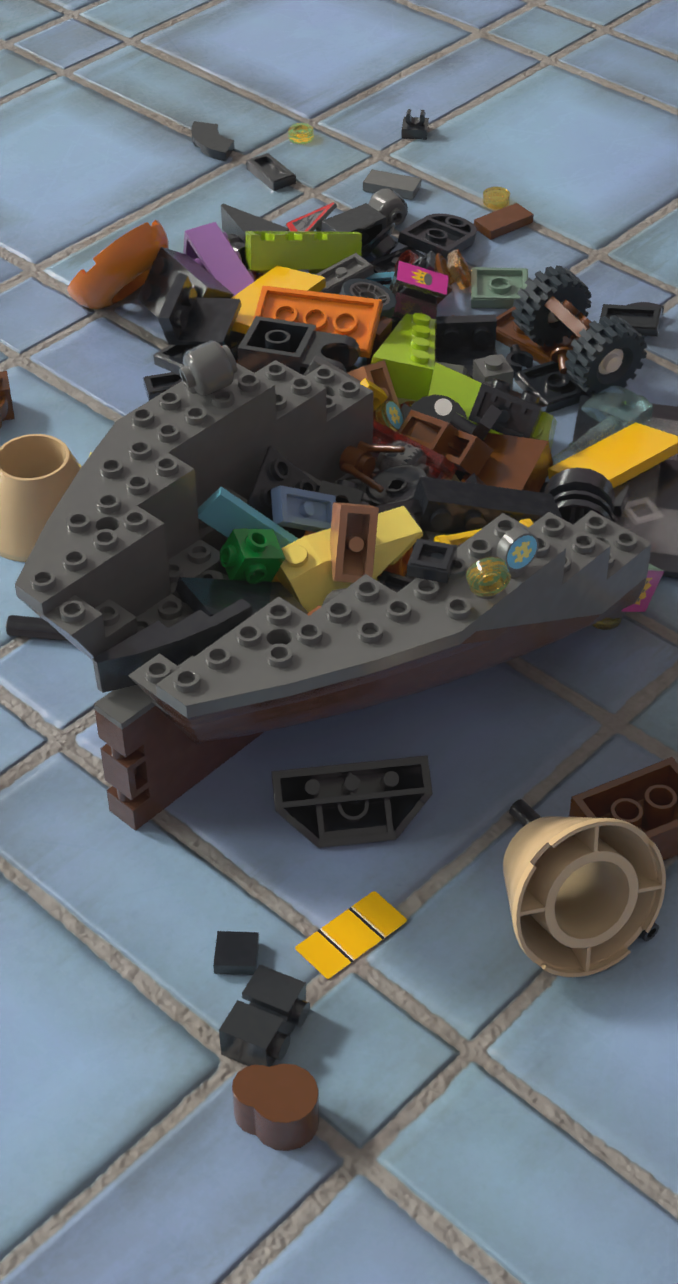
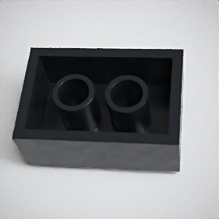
[137,247,234,318]

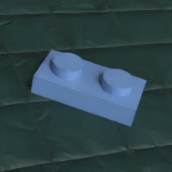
[271,485,336,532]

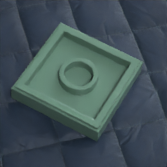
[471,267,528,309]

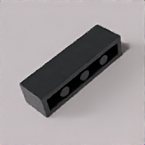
[413,476,563,534]

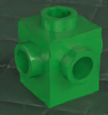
[219,528,285,584]

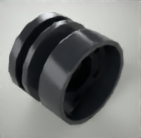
[545,467,615,525]

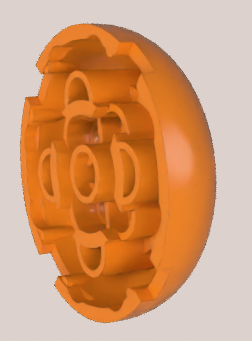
[67,220,169,309]

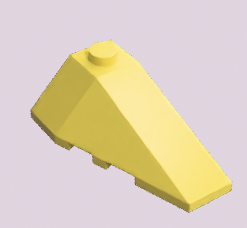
[276,506,423,612]

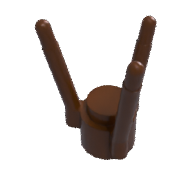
[339,441,405,493]

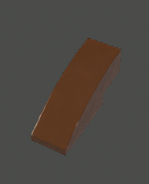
[394,409,493,476]

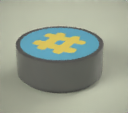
[497,527,539,571]

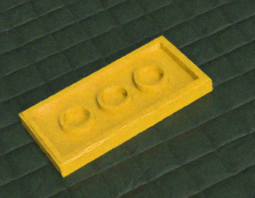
[231,265,326,334]
[548,422,678,488]

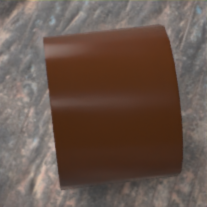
[232,1064,319,1151]

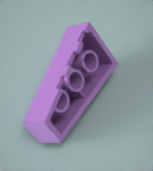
[183,222,255,296]

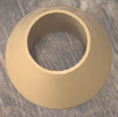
[0,434,82,562]
[503,816,666,977]

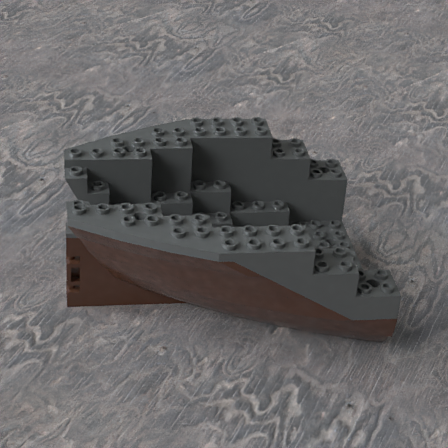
[15,360,652,831]

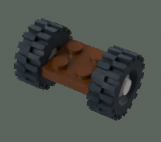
[512,265,647,398]

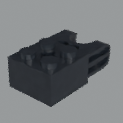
[238,316,360,375]

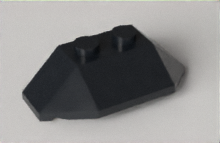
[271,755,433,848]

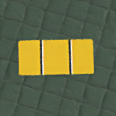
[295,891,407,979]

